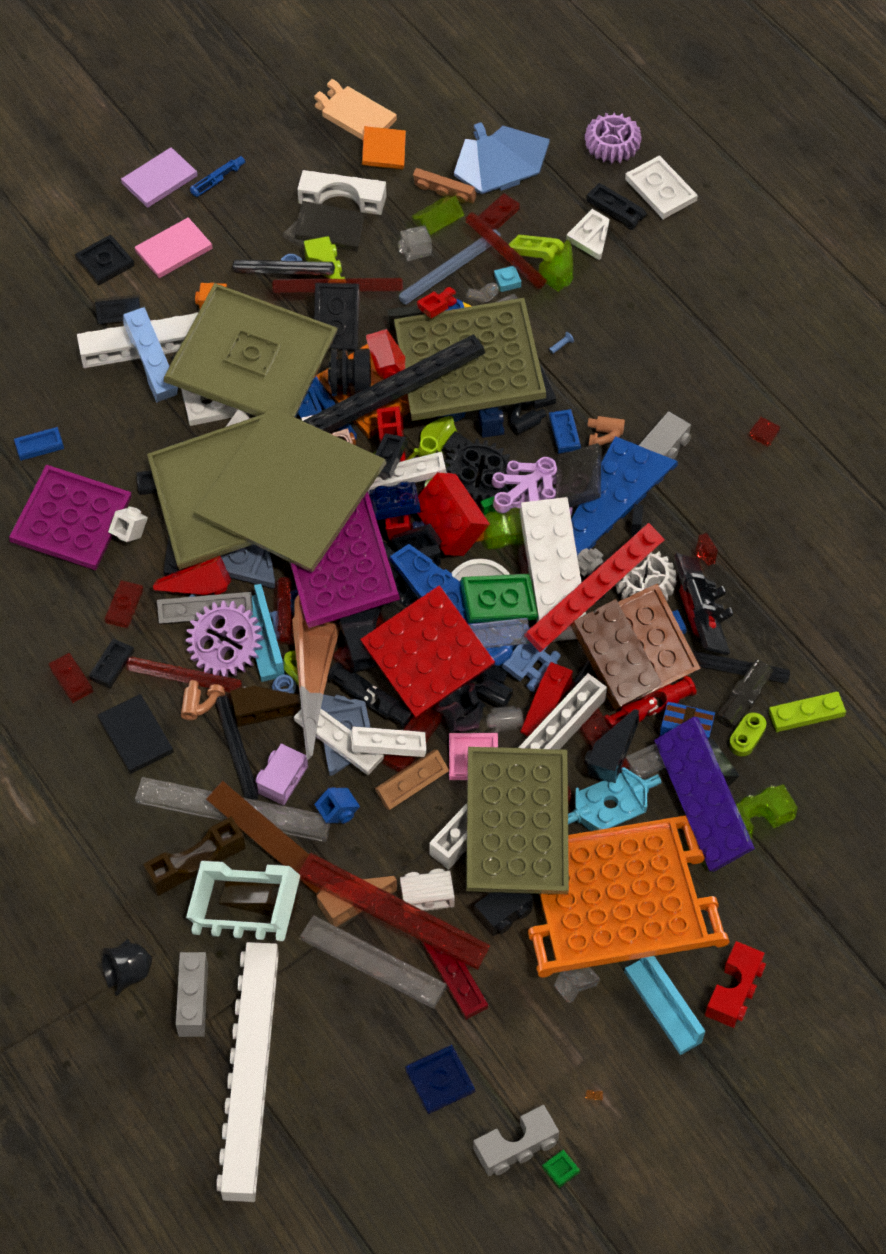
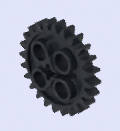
[444,439,515,505]

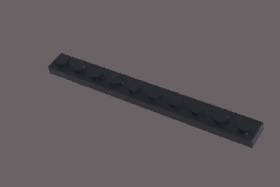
[303,334,485,433]

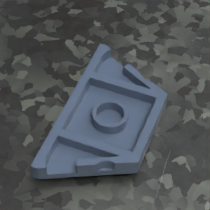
[189,544,276,588]
[321,695,370,776]

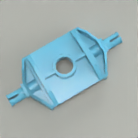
[568,767,662,831]

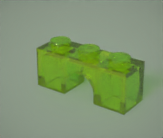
[736,784,798,838]

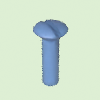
[549,332,574,354]
[269,611,282,639]

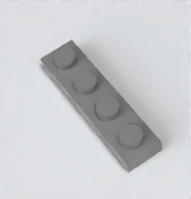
[157,592,253,623]

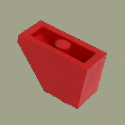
[366,329,405,380]

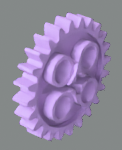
[186,601,264,678]

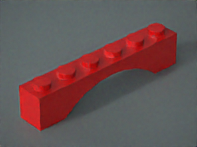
[377,406,411,542]

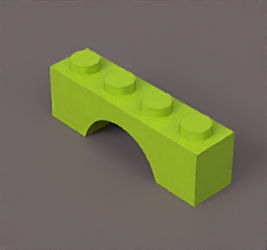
[304,236,346,283]

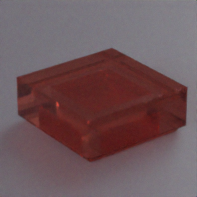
[749,417,780,447]

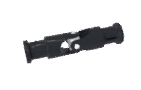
[327,662,415,730]

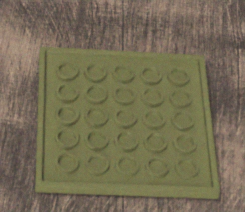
[394,298,546,421]

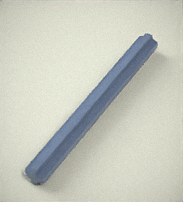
[399,229,501,305]

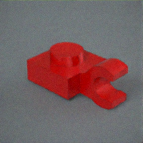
[417,287,457,319]

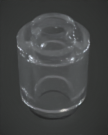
[486,706,523,733]

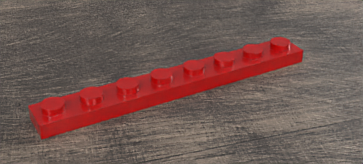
[524,523,665,652]

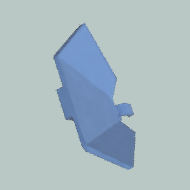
[454,122,550,194]

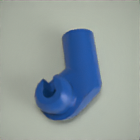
[488,643,513,666]

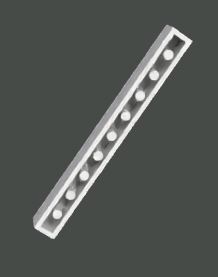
[429,673,607,870]
[217,942,279,1202]

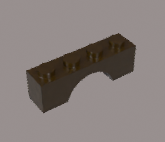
[143,816,246,896]

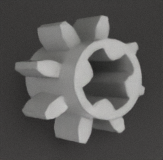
[577,548,604,577]

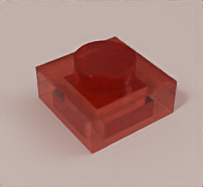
[696,533,718,566]

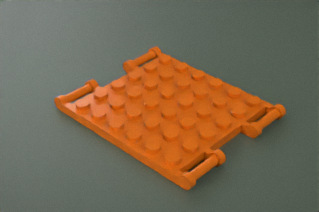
[528,815,730,977]

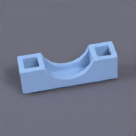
[123,307,178,402]

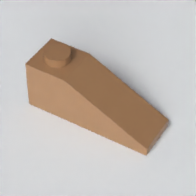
[316,876,397,928]

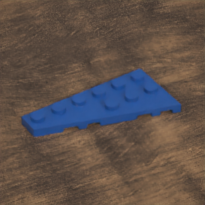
[571,436,678,556]
[389,544,530,652]

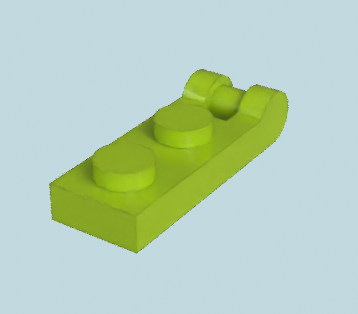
[506,235,564,262]

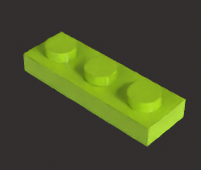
[769,692,846,732]

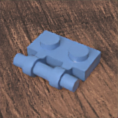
[502,637,561,691]

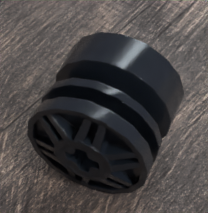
[328,349,371,396]

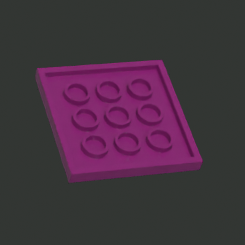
[9,465,132,570]

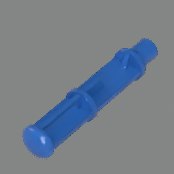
[190,156,245,197]

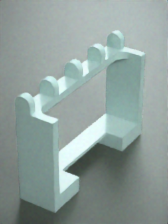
[186,861,300,941]

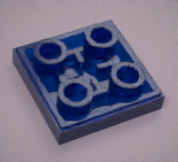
[369,481,421,520]

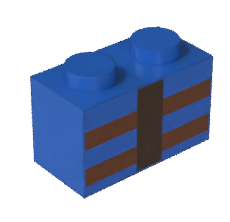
[660,702,715,738]

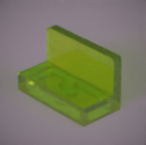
[412,196,464,235]

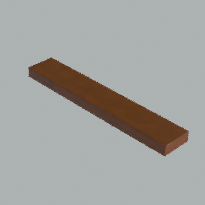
[206,781,334,895]

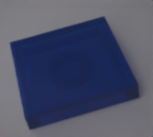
[405,1045,475,1114]

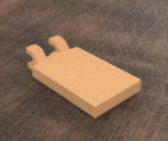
[314,79,397,140]

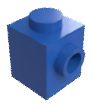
[314,787,360,823]

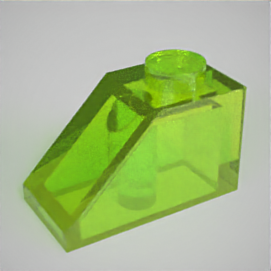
[539,240,573,292]

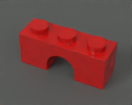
[705,941,766,1028]

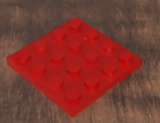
[360,585,495,718]

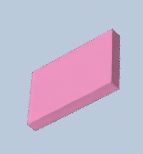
[135,218,213,278]

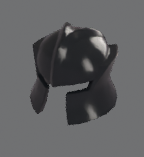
[435,682,486,732]
[101,939,152,996]

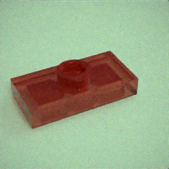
[105,580,144,628]

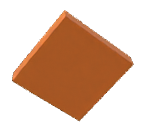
[362,126,406,169]

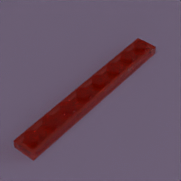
[298,853,491,970]

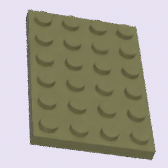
[466,746,569,894]

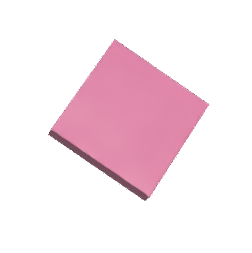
[449,733,498,780]

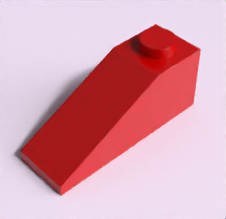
[153,555,231,595]
[521,662,573,736]

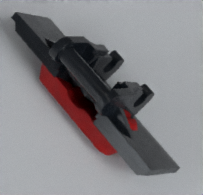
[674,553,733,655]

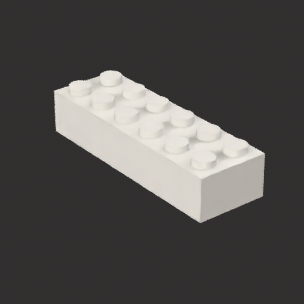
[520,497,586,642]

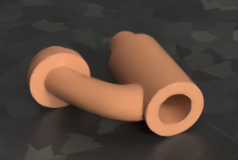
[588,416,625,450]
[181,680,225,720]

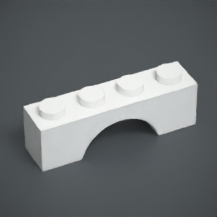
[298,170,386,215]

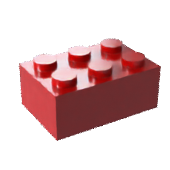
[412,472,490,556]

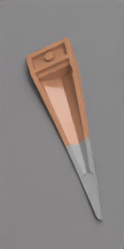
[292,595,340,760]

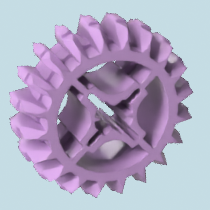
[585,112,641,164]

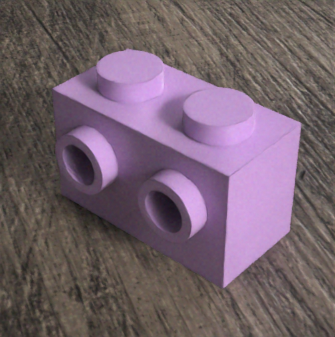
[256,744,308,805]

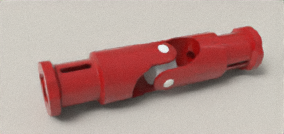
[603,675,697,731]

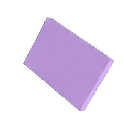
[121,148,197,208]

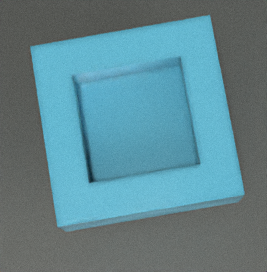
[494,265,521,292]

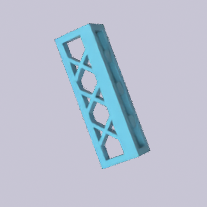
[251,584,284,682]
[624,956,705,1055]

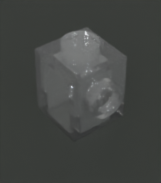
[398,225,432,261]

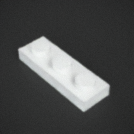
[351,727,426,757]

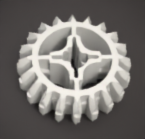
[615,551,677,601]

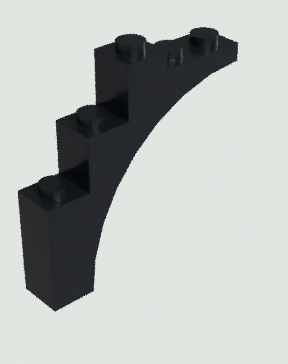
[338,545,441,672]

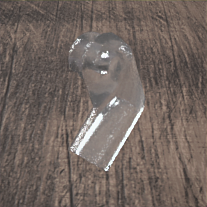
[467,283,499,302]

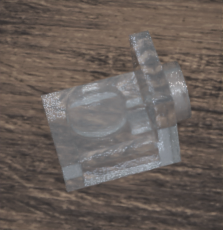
[554,967,600,1003]

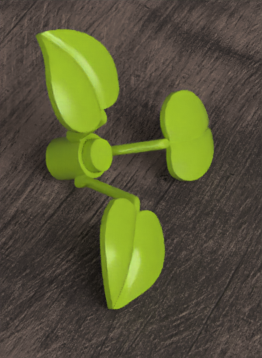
[373,416,457,488]

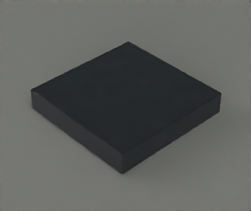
[74,234,135,286]

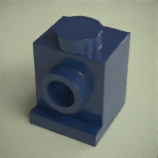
[478,406,504,438]

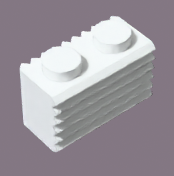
[400,869,454,914]

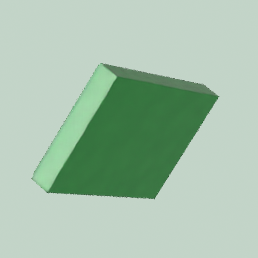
[460,574,538,623]

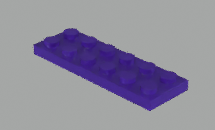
[655,717,755,872]

